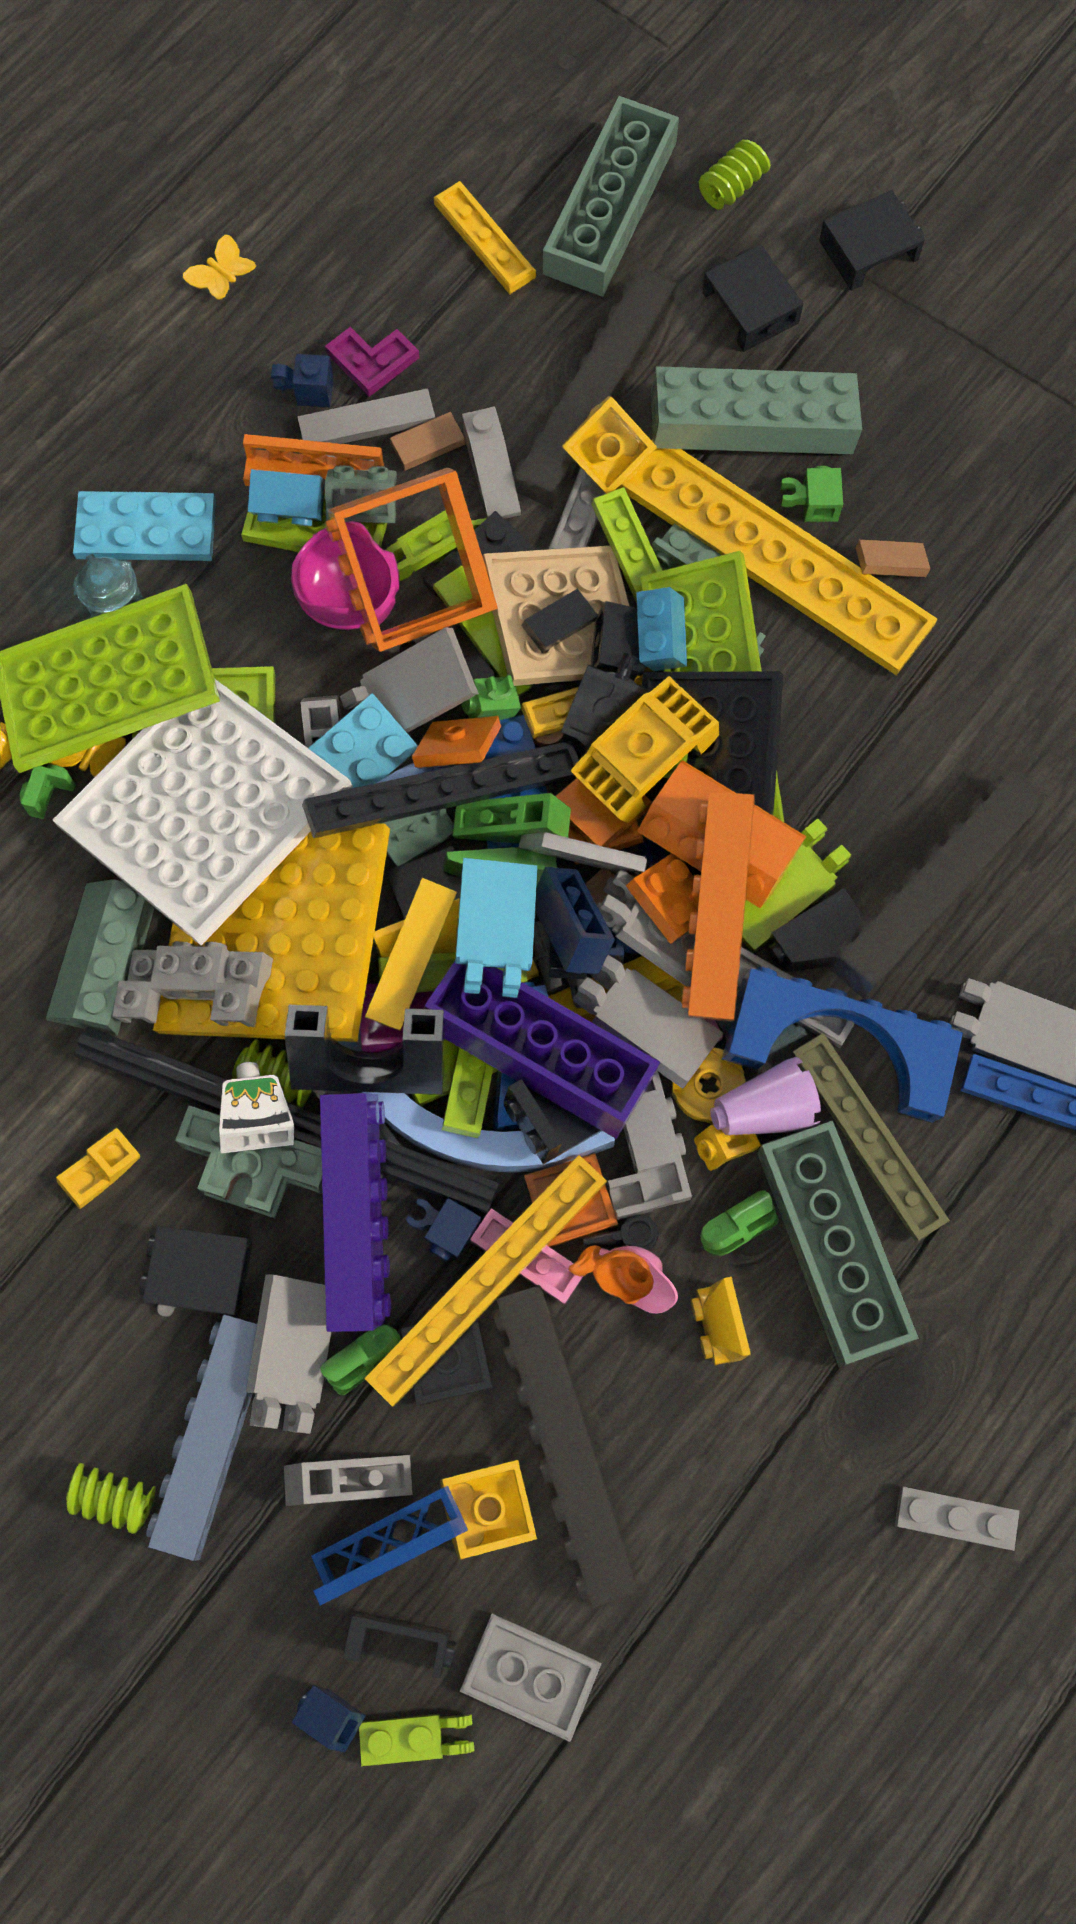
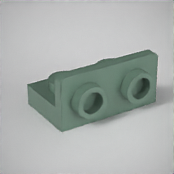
[325,465,397,523]
[652,523,721,570]

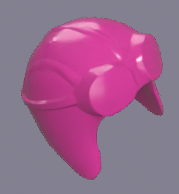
[291,521,399,630]

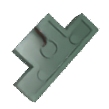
[175,1105,323,1218]

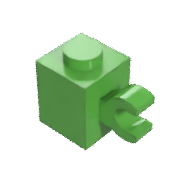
[780,466,843,522]
[462,675,521,720]

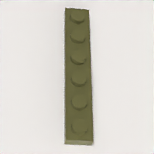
[791,1033,950,1242]

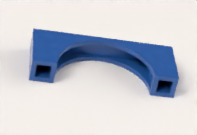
[722,967,963,1123]

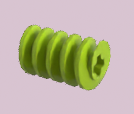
[699,140,771,210]
[232,1039,312,1107]
[66,1463,156,1534]

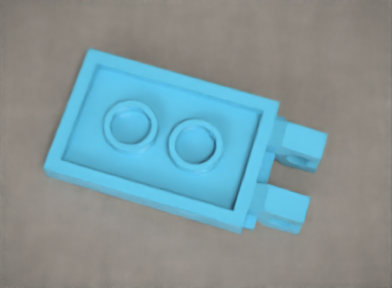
[455,858,537,998]

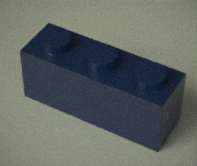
[535,867,615,974]

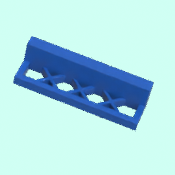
[311,1486,468,1606]

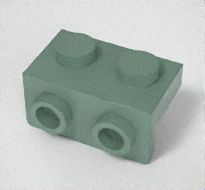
[384,809,454,867]

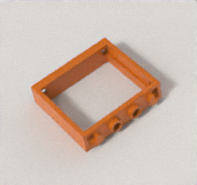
[325,468,498,652]

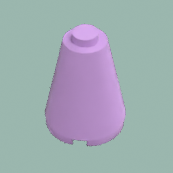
[710,1057,821,1135]

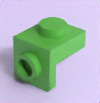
[20,764,76,819]

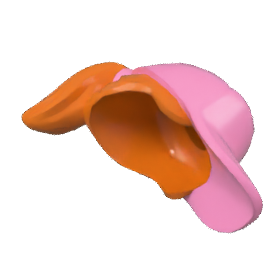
[568,1245,678,1314]

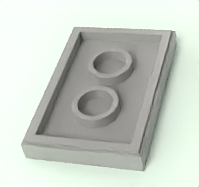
[519,832,647,872]
[460,1613,602,1742]

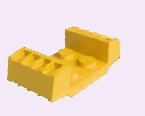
[570,676,719,823]

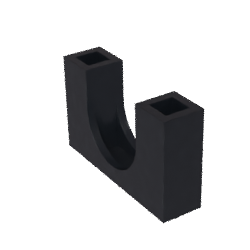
[285,1005,444,1095]

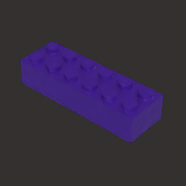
[424,961,660,1139]
[320,1093,391,1332]

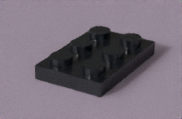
[423,511,537,603]

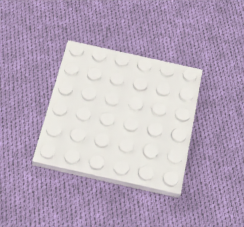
[53,678,353,945]

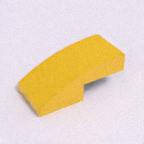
[56,1128,140,1209]

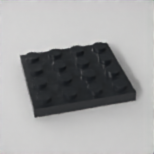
[642,671,784,815]

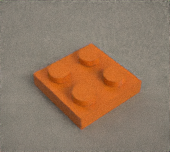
[626,853,699,944]

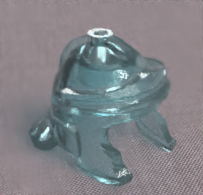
[73,554,144,618]

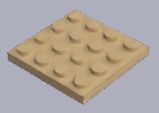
[483,546,645,686]

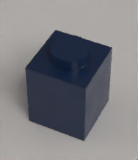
[292,1685,366,1753]

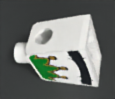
[219,1062,294,1153]

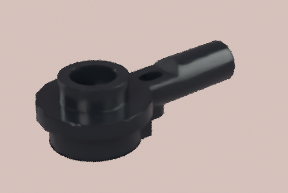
[583,1215,658,1250]

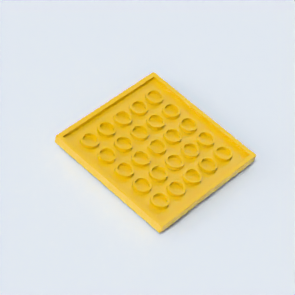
[153,823,390,1042]

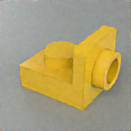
[694,1124,761,1171]

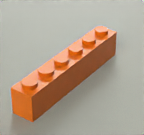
[682,791,755,1021]

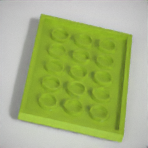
[0,584,220,773]

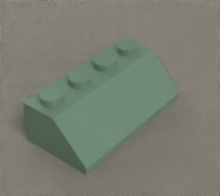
[46,880,155,1036]

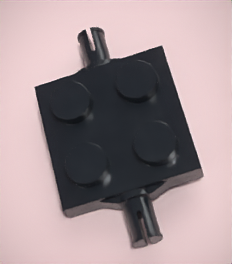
[561,652,652,758]

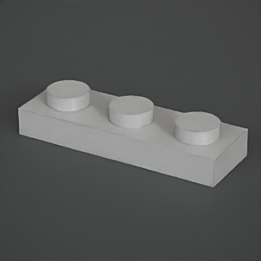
[895,1487,1019,1551]

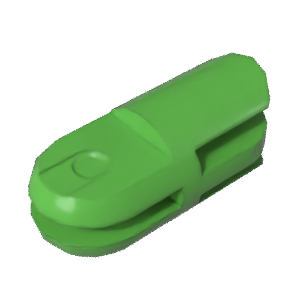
[700,1190,779,1256]
[320,1325,401,1396]

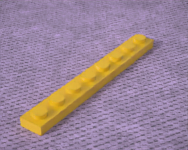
[364,1155,607,1407]

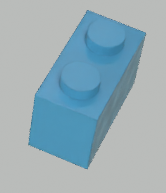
[248,469,325,526]
[636,587,687,671]

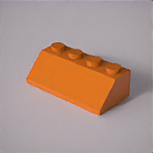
[637,760,806,908]

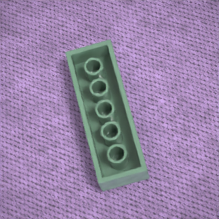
[543,96,679,297]
[651,366,862,454]
[757,1121,919,1368]

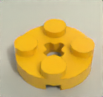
[672,1048,746,1124]

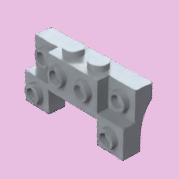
[112,941,273,1027]
[607,1070,692,1220]

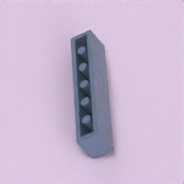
[146,1315,257,1561]

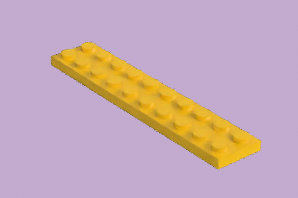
[617,439,937,676]

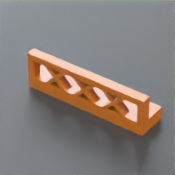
[243,434,384,494]

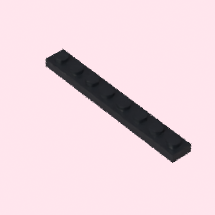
[302,741,579,839]

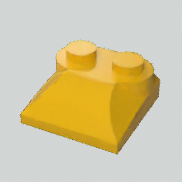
[561,396,657,494]
[691,1277,751,1365]
[440,1460,537,1560]

